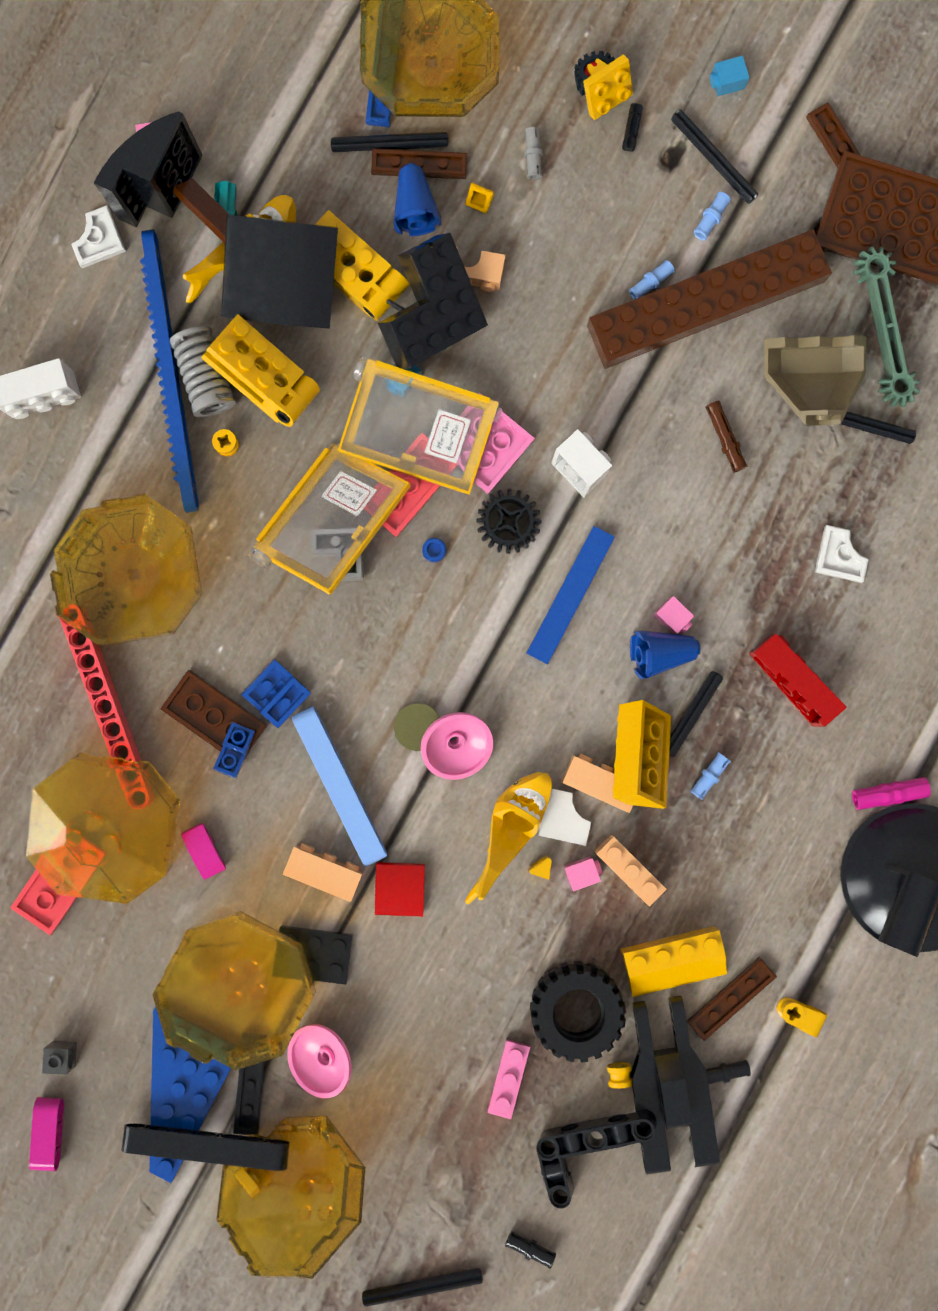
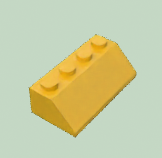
[613,700,671,809]
[620,926,727,997]

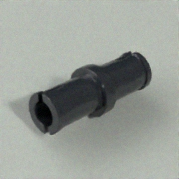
[706,1060,751,1084]
[505,1231,556,1269]

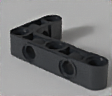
[536,1111,657,1209]

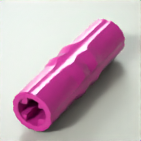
[852,777,931,810]

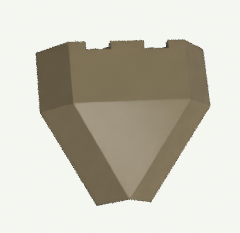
[764,335,867,426]

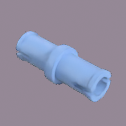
[693,192,731,241]
[629,260,675,300]
[690,752,731,800]

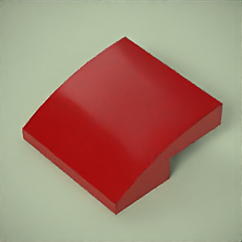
[375,862,425,917]

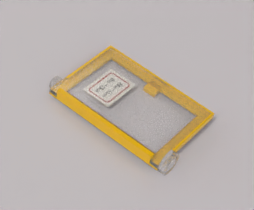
[338,356,502,495]
[247,440,411,595]

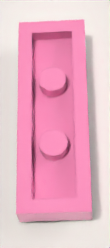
[487,1039,530,1119]

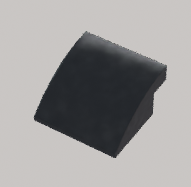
[94,111,203,228]
[221,214,338,329]

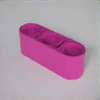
[29,1097,64,1171]

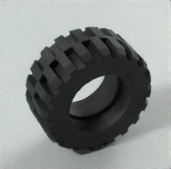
[530,961,626,1063]

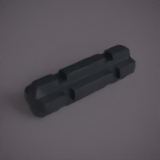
[622,103,643,152]

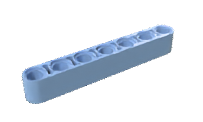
[292,706,388,867]

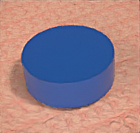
[422,538,446,563]

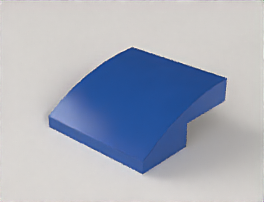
[241,659,311,728]

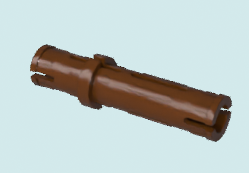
[705,400,748,473]

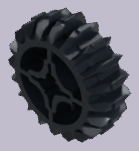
[476,489,542,554]

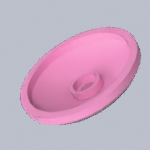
[420,712,493,780]
[288,1024,352,1098]

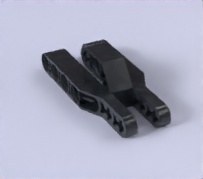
[630,996,720,1175]

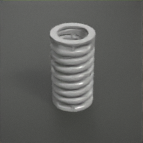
[170,326,236,417]

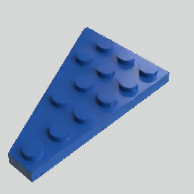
[149,1005,241,1183]

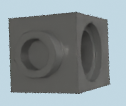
[42,1041,77,1075]

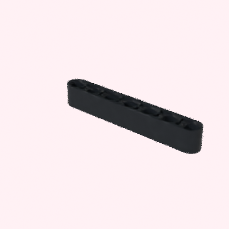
[121,1123,290,1171]

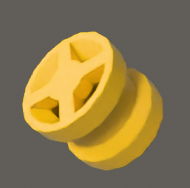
[212,429,239,457]
[607,1062,633,1089]

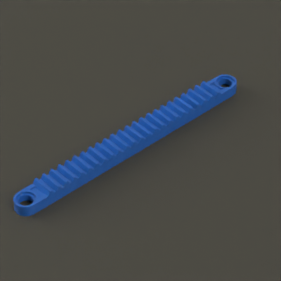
[140,229,199,513]

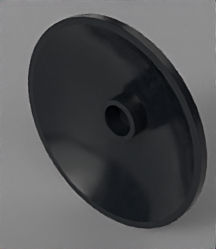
[840,803,938,957]

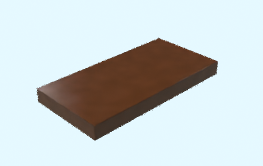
[160,670,268,756]

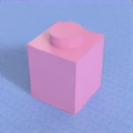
[654,596,694,634]
[563,856,603,891]

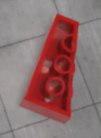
[749,634,847,727]

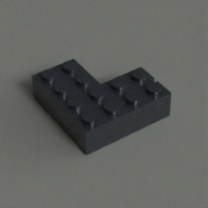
[378,233,488,368]

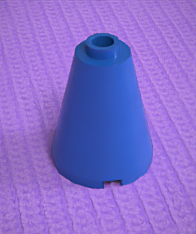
[393,163,441,236]
[630,630,701,679]

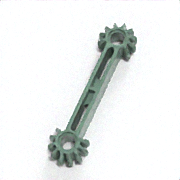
[853,247,921,407]

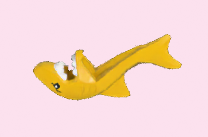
[183,195,296,303]
[465,772,552,904]

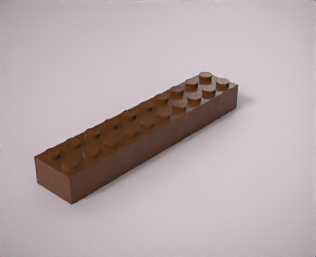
[587,229,832,369]

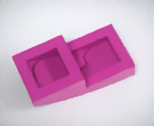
[181,822,226,880]

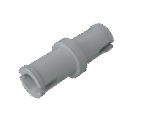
[524,127,543,180]

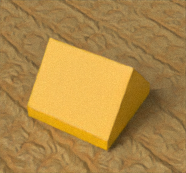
[465,182,495,214]
[528,855,552,880]

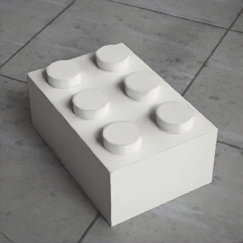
[0,358,81,419]
[551,429,612,498]

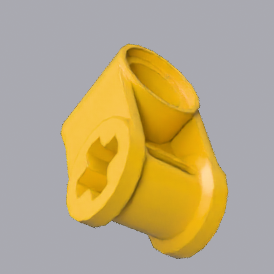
[776,997,828,1038]

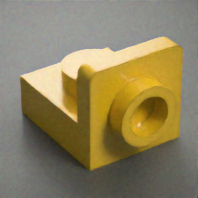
[235,1167,271,1198]

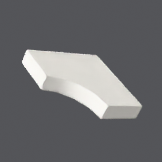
[71,205,126,269]
[815,525,869,583]
[538,788,591,846]

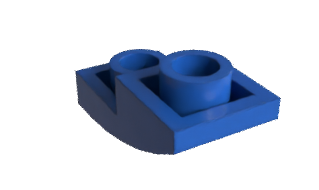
[213,722,255,779]

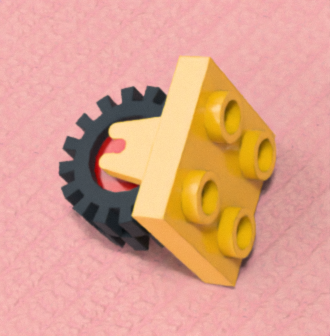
[574,51,633,121]

